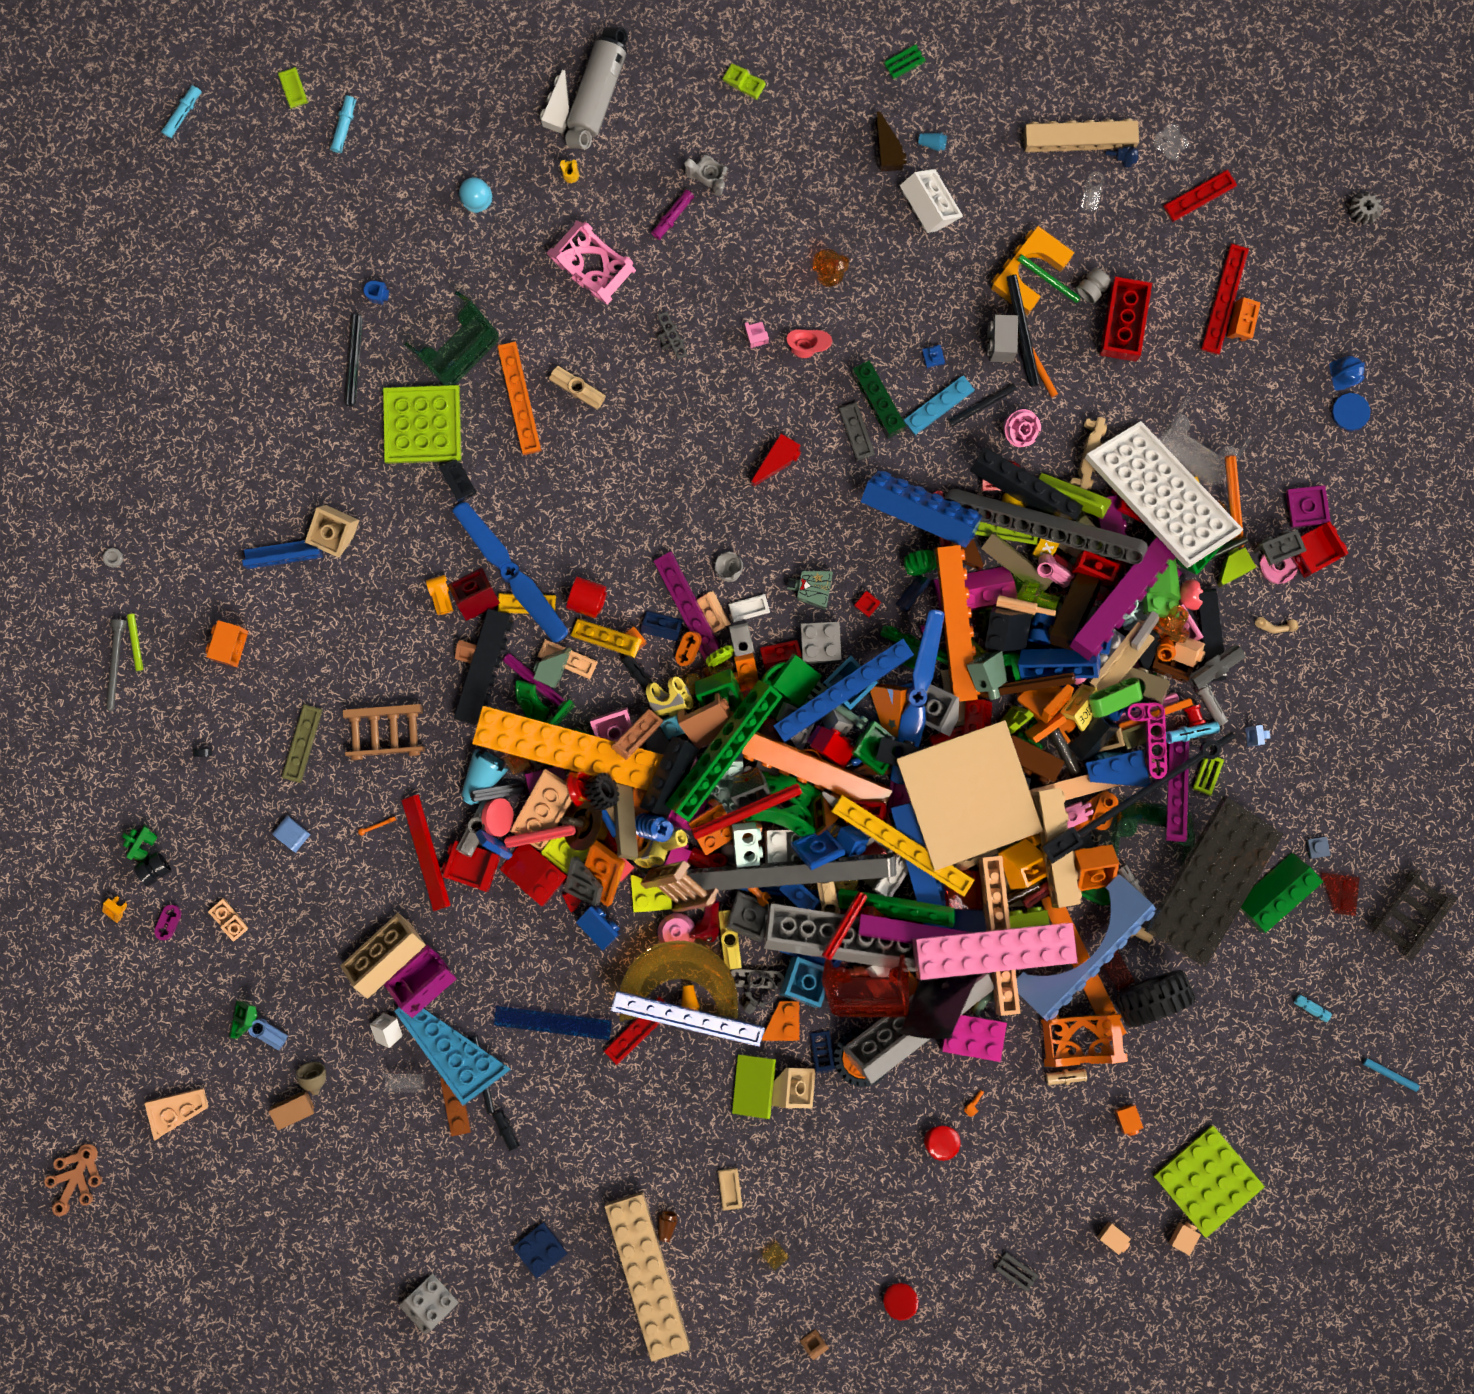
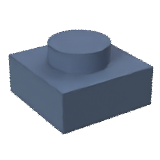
[1307,837,1331,859]

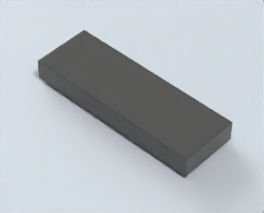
[839,402,875,461]

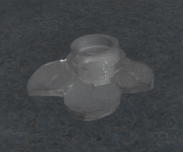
[1154,124,1189,160]

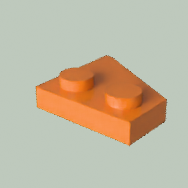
[762,1001,799,1041]

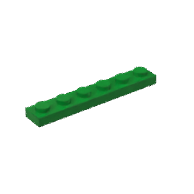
[838,888,955,928]

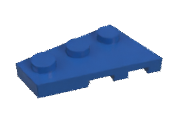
[1085,750,1150,787]

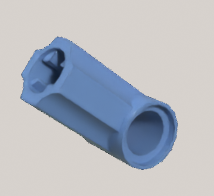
[248,1019,288,1051]

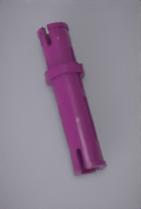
[651,189,694,240]

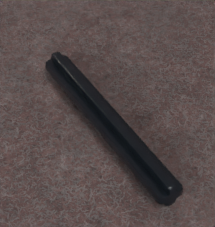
[345,314,362,407]

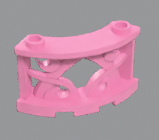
[547,220,636,305]

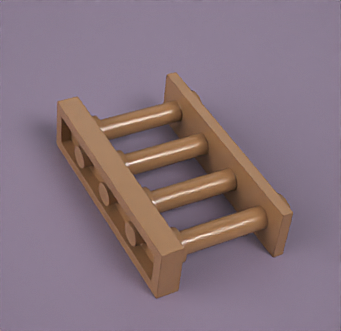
[343,704,425,760]
[640,861,719,913]

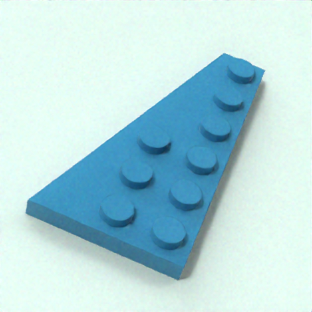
[395,1007,511,1106]

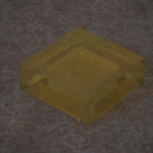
[762,1242,789,1271]

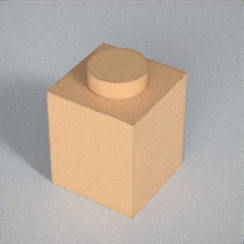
[1172,636,1205,668]
[1097,1222,1130,1255]
[1169,1222,1201,1256]

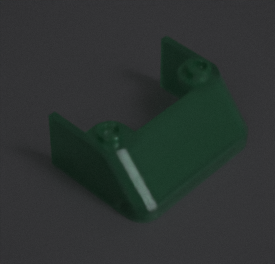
[404,291,499,386]
[1110,800,1195,867]

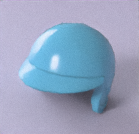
[459,177,492,213]

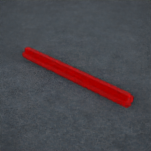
[692,783,802,840]

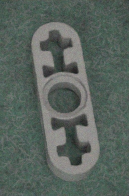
[728,969,784,989]

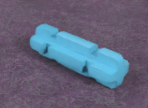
[1294,995,1332,1022]

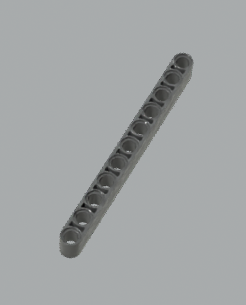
[943,489,1148,564]
[686,854,897,890]

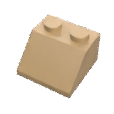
[305,505,359,558]

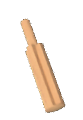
[996,595,1056,616]

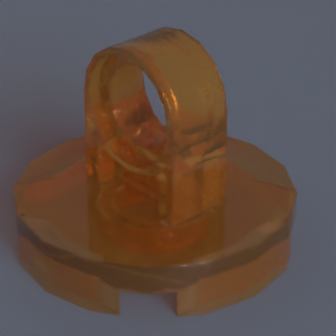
[813,248,850,287]
[1153,605,1190,643]

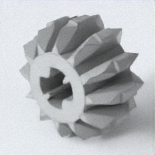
[1349,191,1383,225]

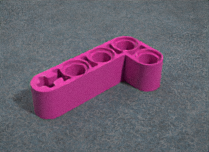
[1125,702,1167,779]

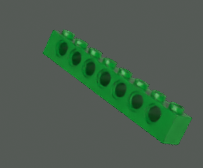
[665,680,783,822]

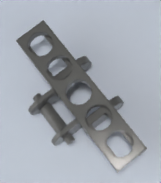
[656,312,688,360]

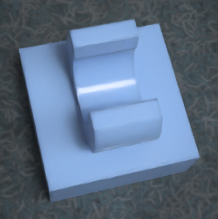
[1245,725,1270,747]

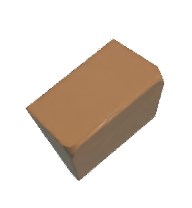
[800,1329,829,1360]

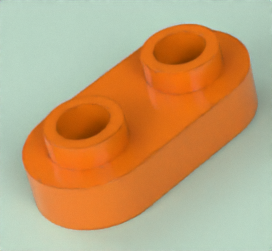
[1091,793,1118,830]

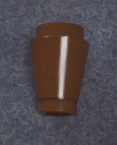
[659,1211,678,1242]

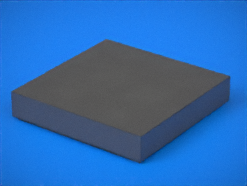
[725,891,771,942]

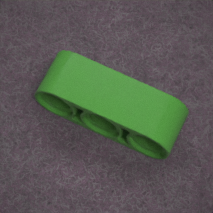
[1089,678,1143,718]

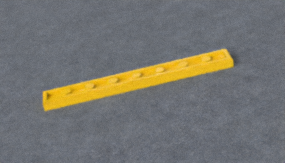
[832,795,975,896]

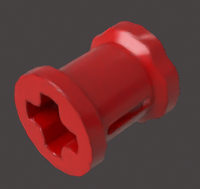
[1183,704,1206,727]

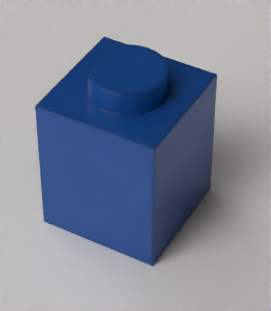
[836,825,869,857]

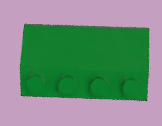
[1235,853,1323,933]

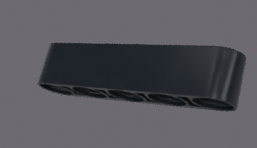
[1196,588,1227,682]

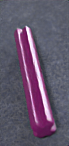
[503,653,565,707]

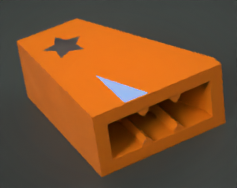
[870,684,910,739]

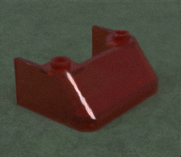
[822,955,909,1017]

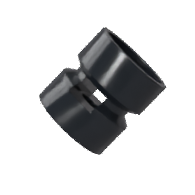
[134,851,172,887]

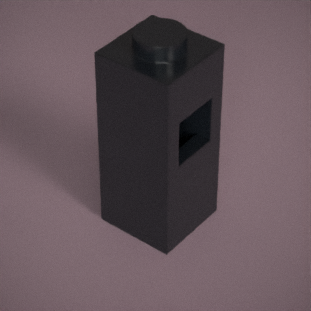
[1069,715,1119,761]

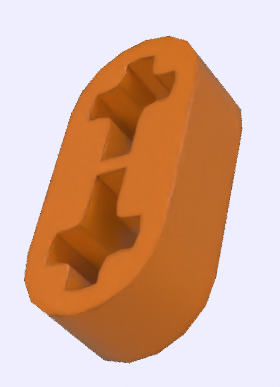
[675,631,702,666]

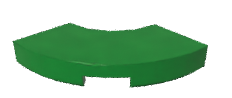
[515,680,550,723]

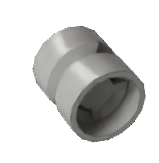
[1076,268,1112,304]

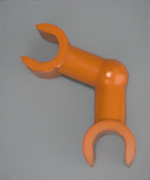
[747,887,771,906]

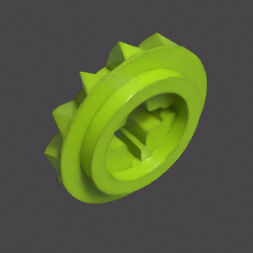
[706,645,734,667]

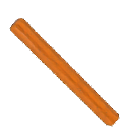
[1225,455,1244,548]

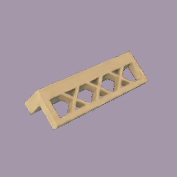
[1090,622,1154,691]

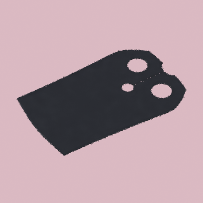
[900,974,977,1039]

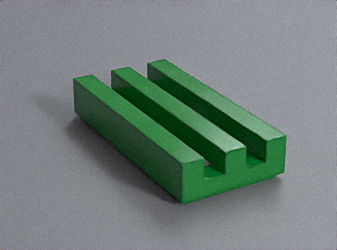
[884,45,925,80]

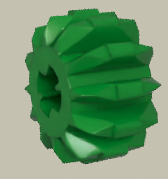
[904,549,937,576]

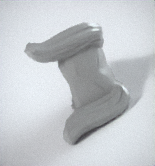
[684,155,728,196]

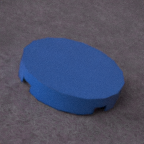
[1331,393,1371,431]

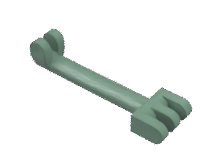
[807,681,868,730]

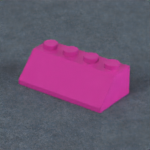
[933,567,1018,611]

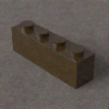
[1048,573,1100,651]

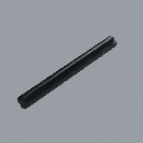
[1006,274,1040,387]

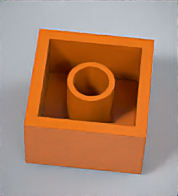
[206,620,249,668]
[1074,845,1119,891]

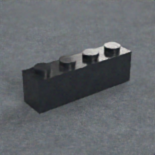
[640,736,700,819]

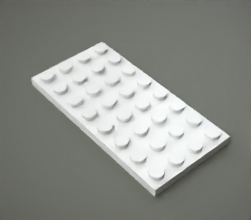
[1085,421,1243,568]

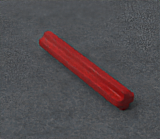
[822,892,867,960]

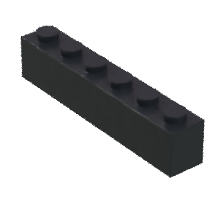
[970,447,1083,521]
[454,609,514,726]

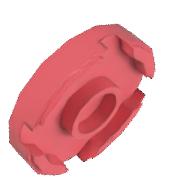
[481,798,514,837]

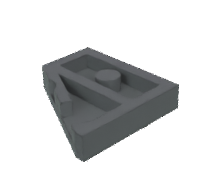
[564,856,603,906]

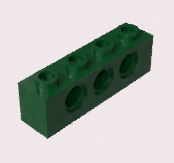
[852,360,906,439]

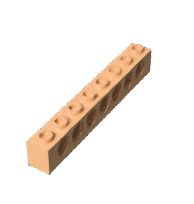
[978,856,1020,1016]

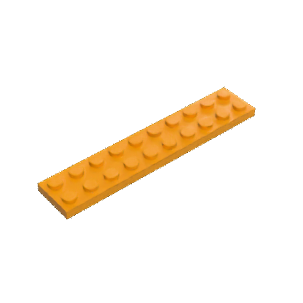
[472,706,663,791]

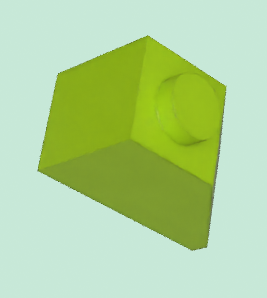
[1217,548,1256,587]

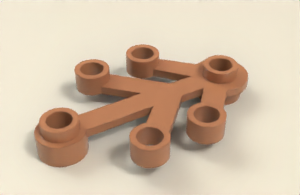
[44,1144,102,1216]

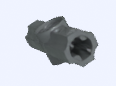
[1188,644,1246,690]

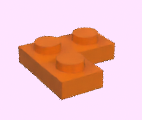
[733,653,758,691]

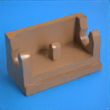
[269,1090,315,1130]

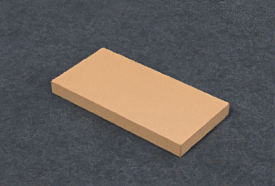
[510,769,572,851]

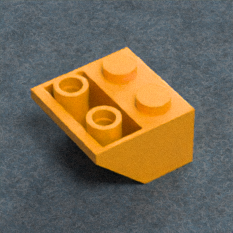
[998,839,1047,889]

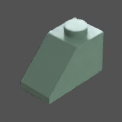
[533,647,572,688]

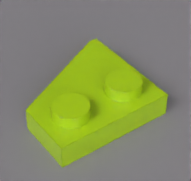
[1000,705,1034,735]

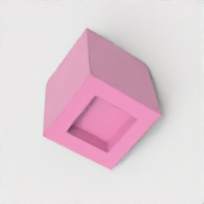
[744,322,769,348]

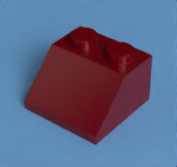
[448,568,500,621]

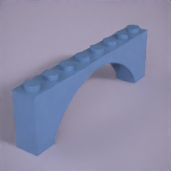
[1016,874,1156,1021]

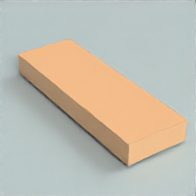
[537,639,598,679]

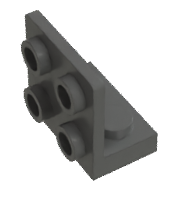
[1253,529,1307,566]

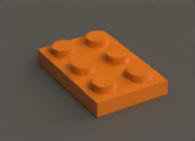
[585,840,626,907]

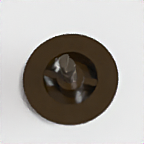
[560,801,609,851]

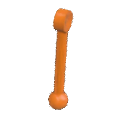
[358,817,396,836]

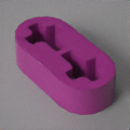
[154,905,182,940]

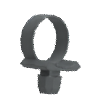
[743,976,776,1014]

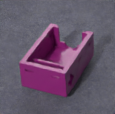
[384,945,457,1018]

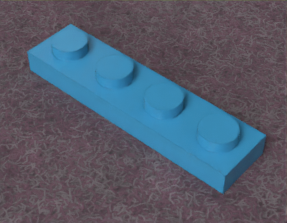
[903,375,975,436]

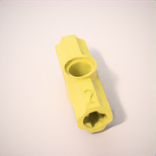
[719,910,742,970]

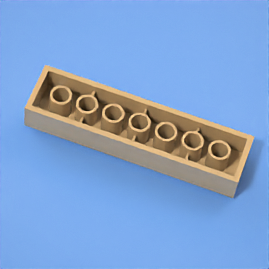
[605,1192,690,1362]

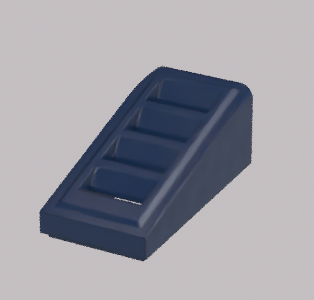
[810,1031,835,1074]

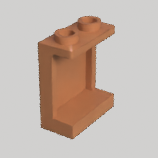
[677,693,735,749]

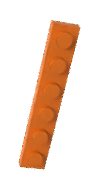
[498,342,542,455]

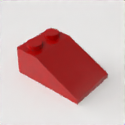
[499,844,567,907]

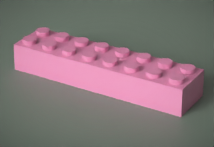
[912,923,1077,980]

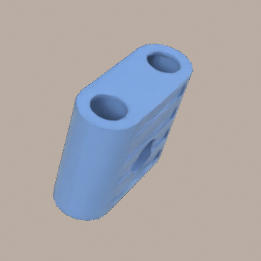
[272,816,310,853]

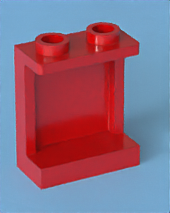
[1292,521,1348,578]
[441,840,501,892]

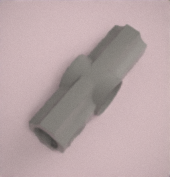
[456,800,490,857]

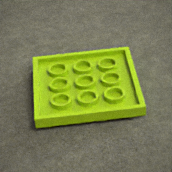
[383,385,461,464]
[1153,1125,1265,1238]

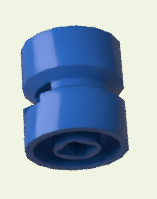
[1028,613,1056,645]

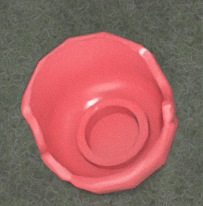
[1179,579,1203,610]

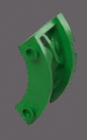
[744,772,821,837]

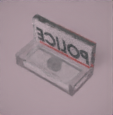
[383,1072,425,1092]

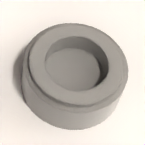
[103,548,123,568]

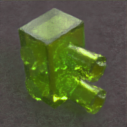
[1017,579,1060,617]

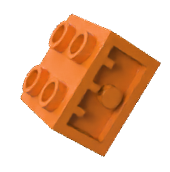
[1017,685,1074,724]
[688,798,733,855]

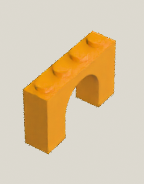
[991,226,1074,316]

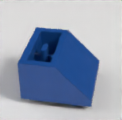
[576,906,620,951]

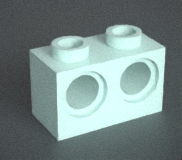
[732,822,763,868]

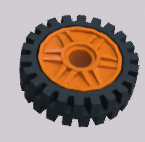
[833,1028,888,1087]

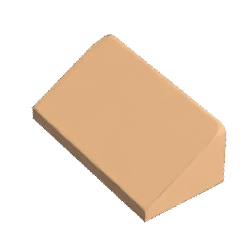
[697,591,731,633]

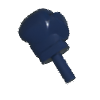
[1106,146,1139,168]

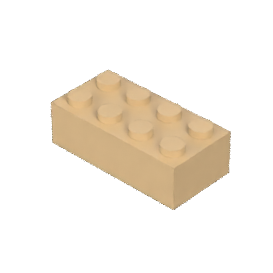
[340,913,425,999]

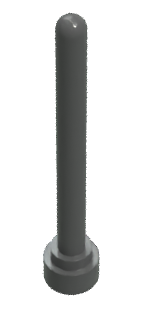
[106,619,127,711]

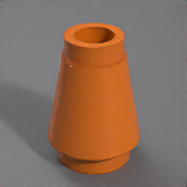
[1156,637,1176,661]

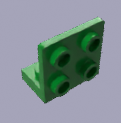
[546,699,575,727]

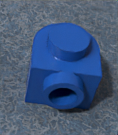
[364,281,389,305]

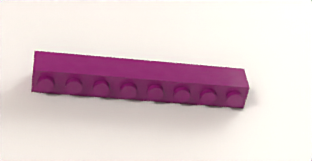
[1070,537,1176,661]

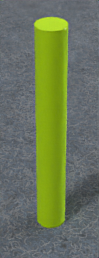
[127,614,143,671]

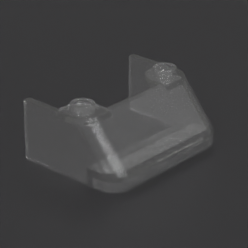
[1159,396,1253,486]

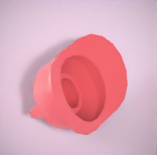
[786,330,832,358]

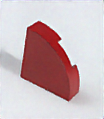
[562,893,581,912]

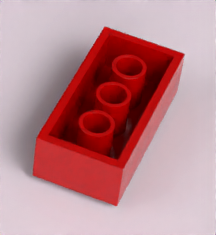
[1099,277,1152,362]

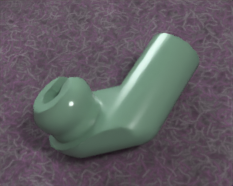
[972,992,994,1015]

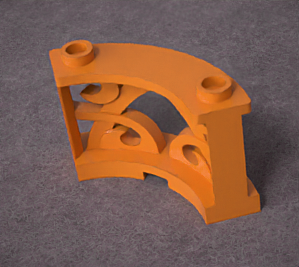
[1041,1010,1128,1067]

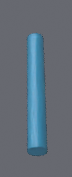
[1363,1058,1420,1092]

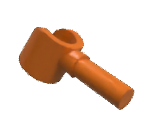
[964,1090,984,1117]

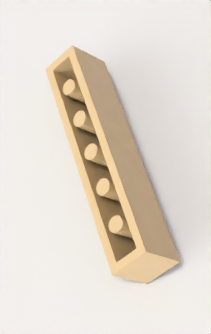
[1024,119,1139,152]
[1033,788,1082,908]

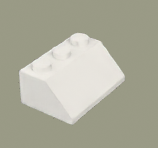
[900,169,963,233]

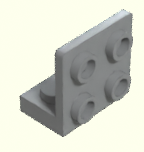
[398,1274,458,1335]

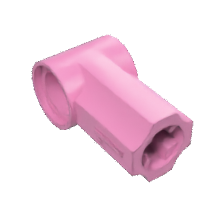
[1037,554,1074,588]

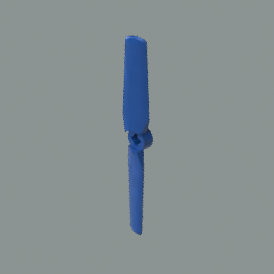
[452,502,568,643]
[890,609,944,785]

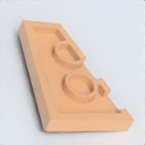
[145,1088,208,1141]

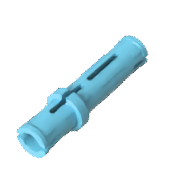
[161,85,202,139]
[330,96,357,153]
[1166,721,1220,744]

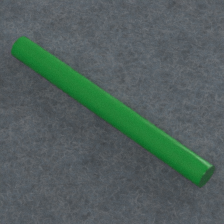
[1017,254,1081,303]

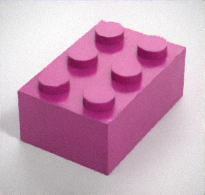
[940,1014,1007,1062]

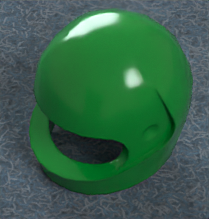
[1002,651,1025,682]

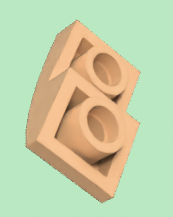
[208,898,249,942]

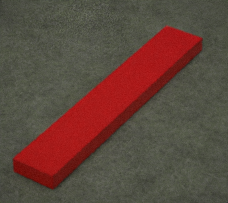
[1201,243,1249,355]
[401,795,451,911]

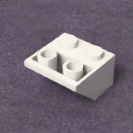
[764,830,804,863]

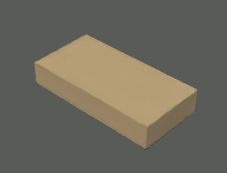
[718,1168,742,1211]

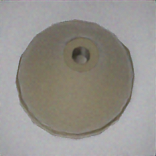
[296,1062,326,1095]

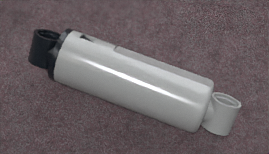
[565,27,628,149]

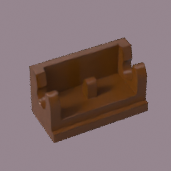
[1149,651,1193,683]

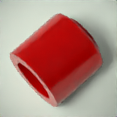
[566,576,607,618]

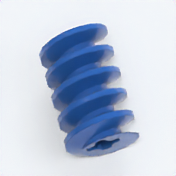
[635,813,673,842]

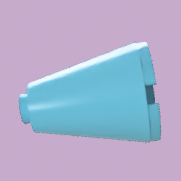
[461,749,509,805]

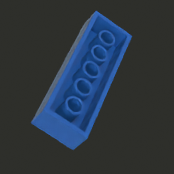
[861,471,983,548]

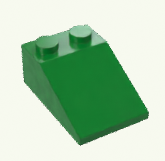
[695,669,745,711]

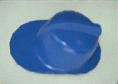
[1329,356,1365,390]

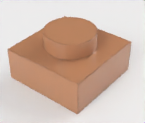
[455,640,477,664]

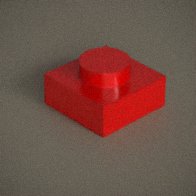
[854,591,881,618]

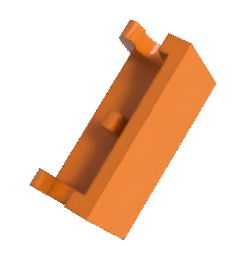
[1227,297,1261,341]

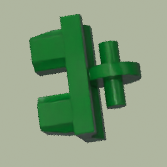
[122,825,157,861]

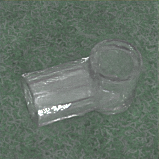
[1080,172,1104,212]

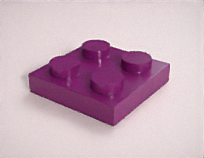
[1286,485,1331,528]

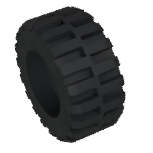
[1115,970,1196,1028]

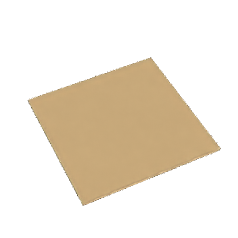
[896,720,1043,871]

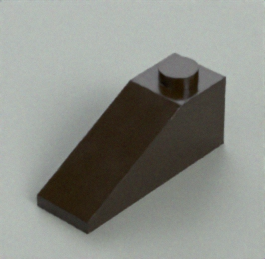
[876,112,907,172]

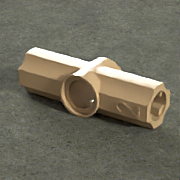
[549,366,606,410]
[817,882,840,914]

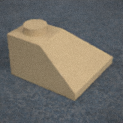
[771,1068,816,1108]

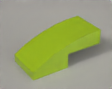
[723,64,766,100]

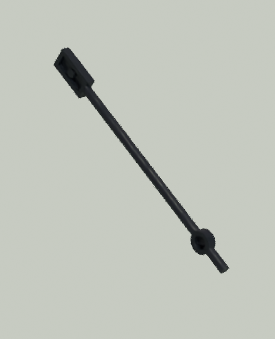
[1040,732,1236,864]

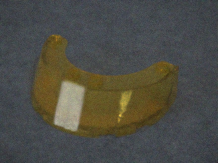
[620,941,738,1022]

